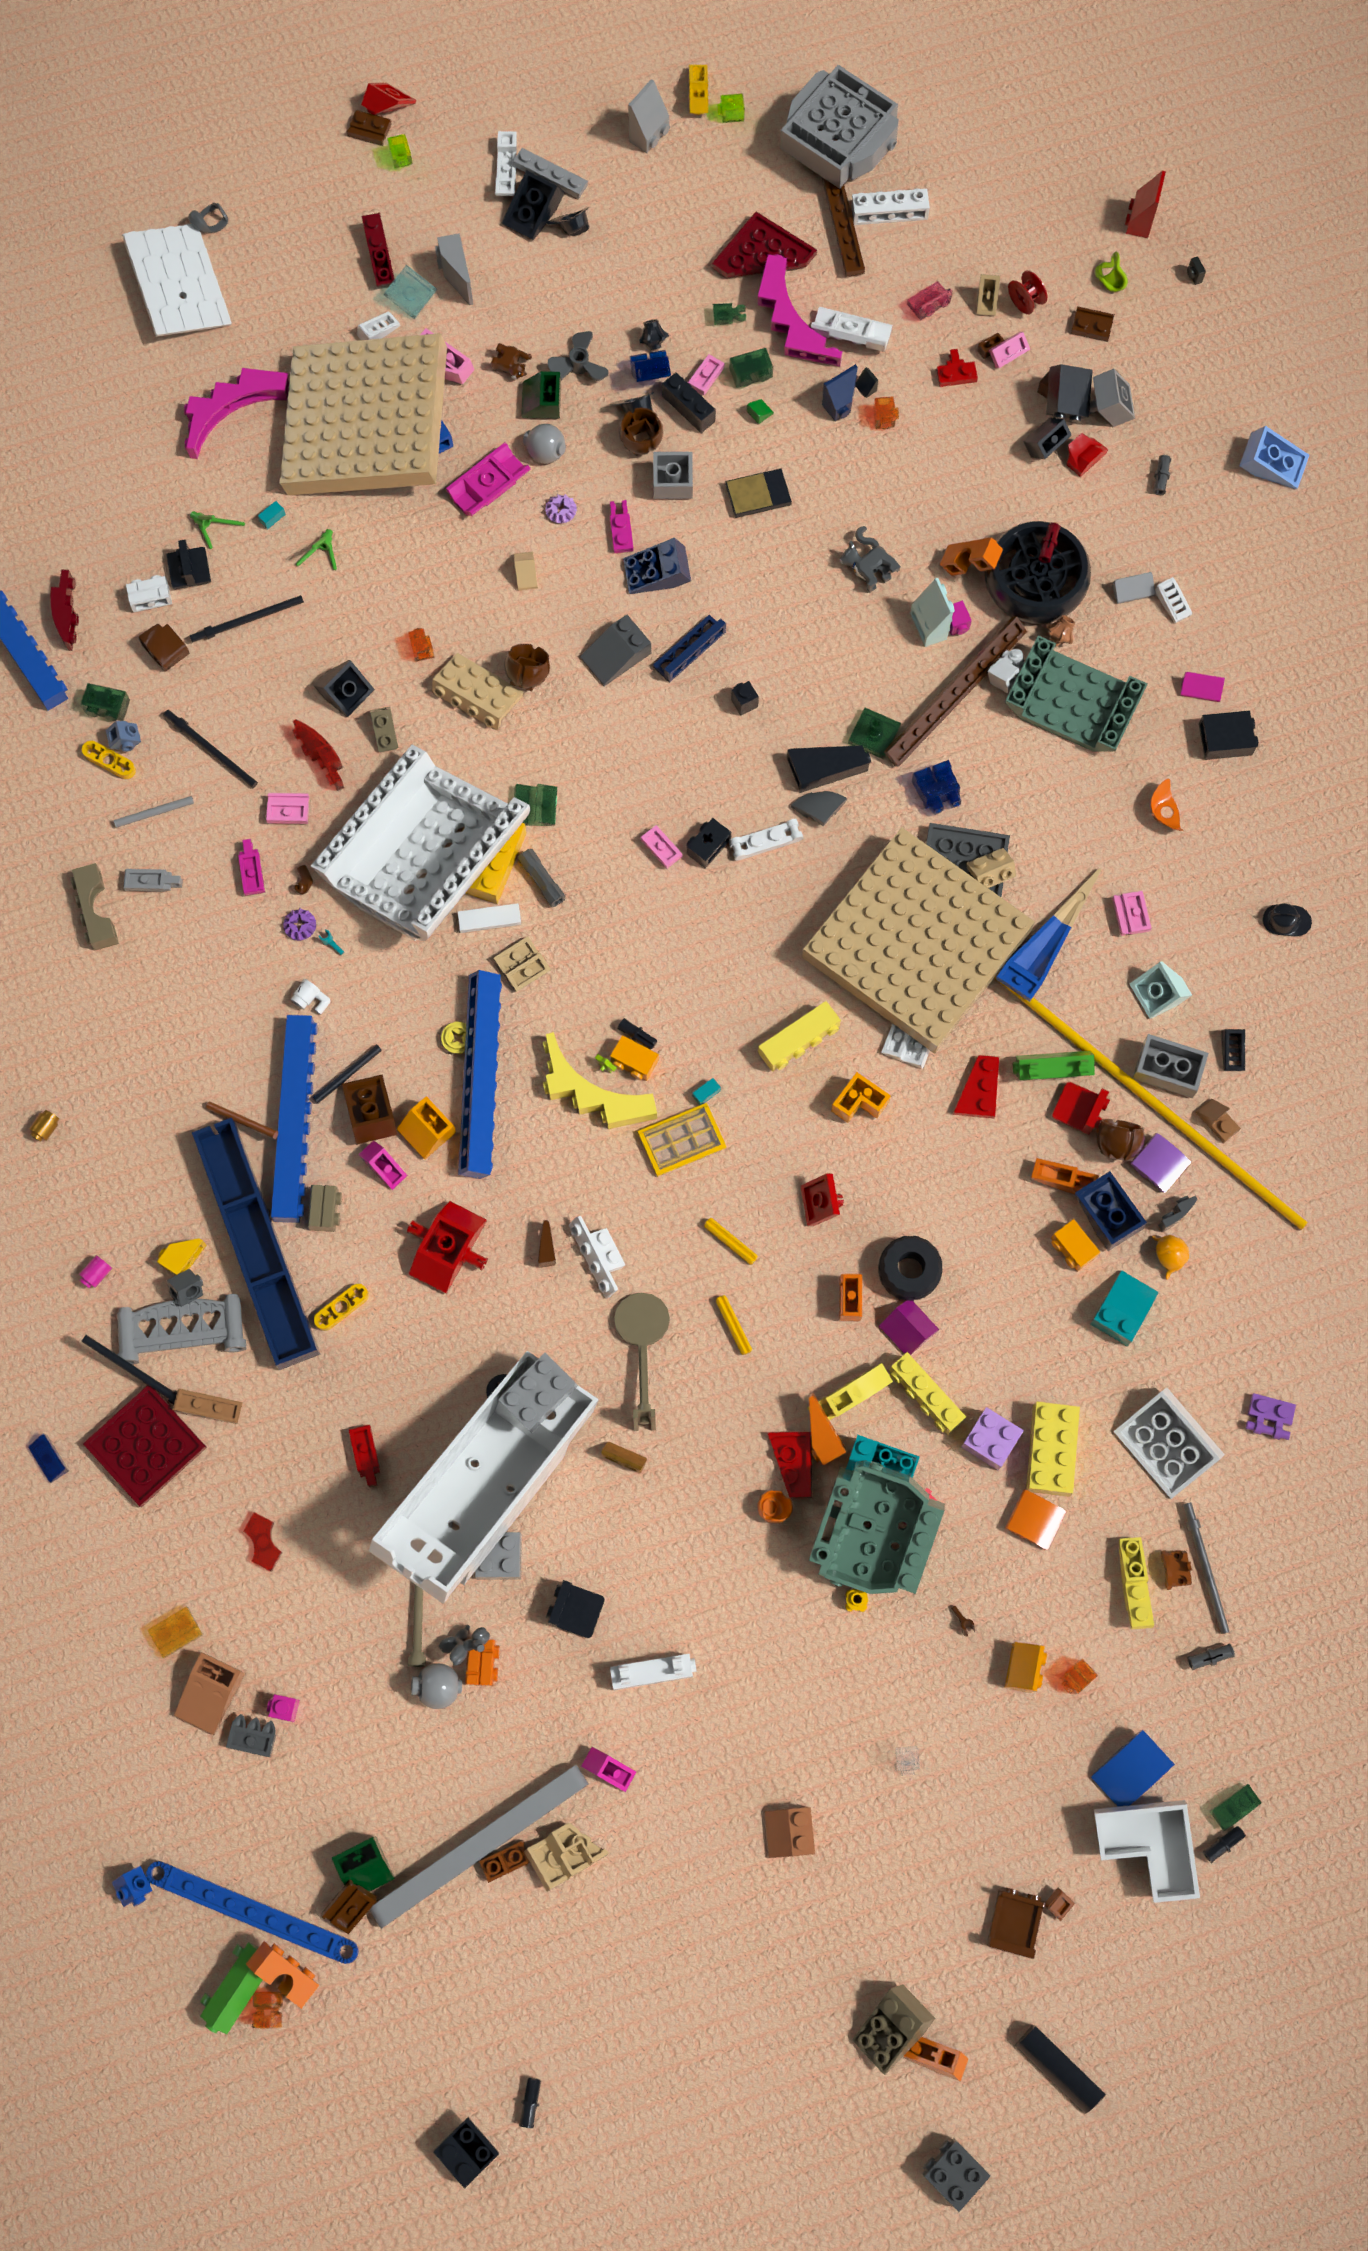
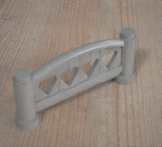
[117,1294,247,1365]

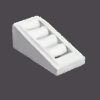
[357,311,400,340]
[1155,577,1192,623]

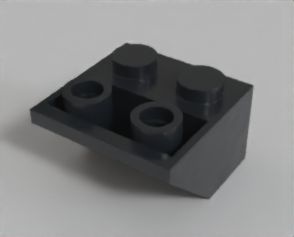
[433,2117,500,2189]

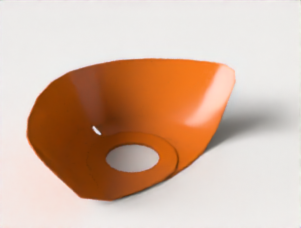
[1151,779,1184,831]

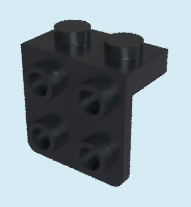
[546,1580,605,1638]

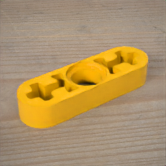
[82,741,136,779]
[314,1284,369,1331]

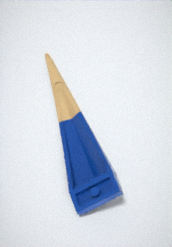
[996,868,1101,1002]

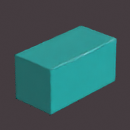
[258,501,286,530]
[692,1078,721,1105]

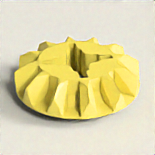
[441,1022,466,1054]

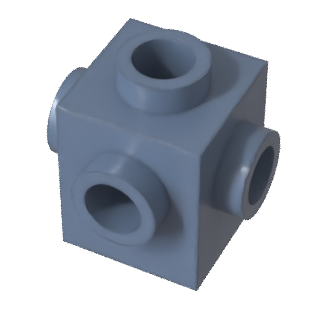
[105,721,141,752]

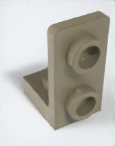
[370,706,398,752]

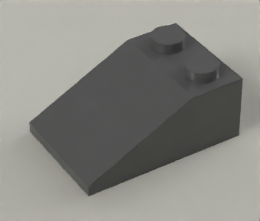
[580,614,651,687]

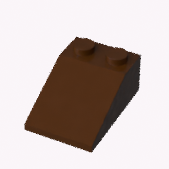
[342,1074,397,1145]

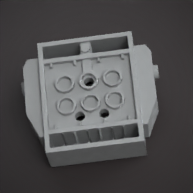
[780,65,899,188]

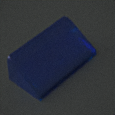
[28,1434,69,1483]

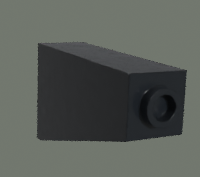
[787,745,871,793]

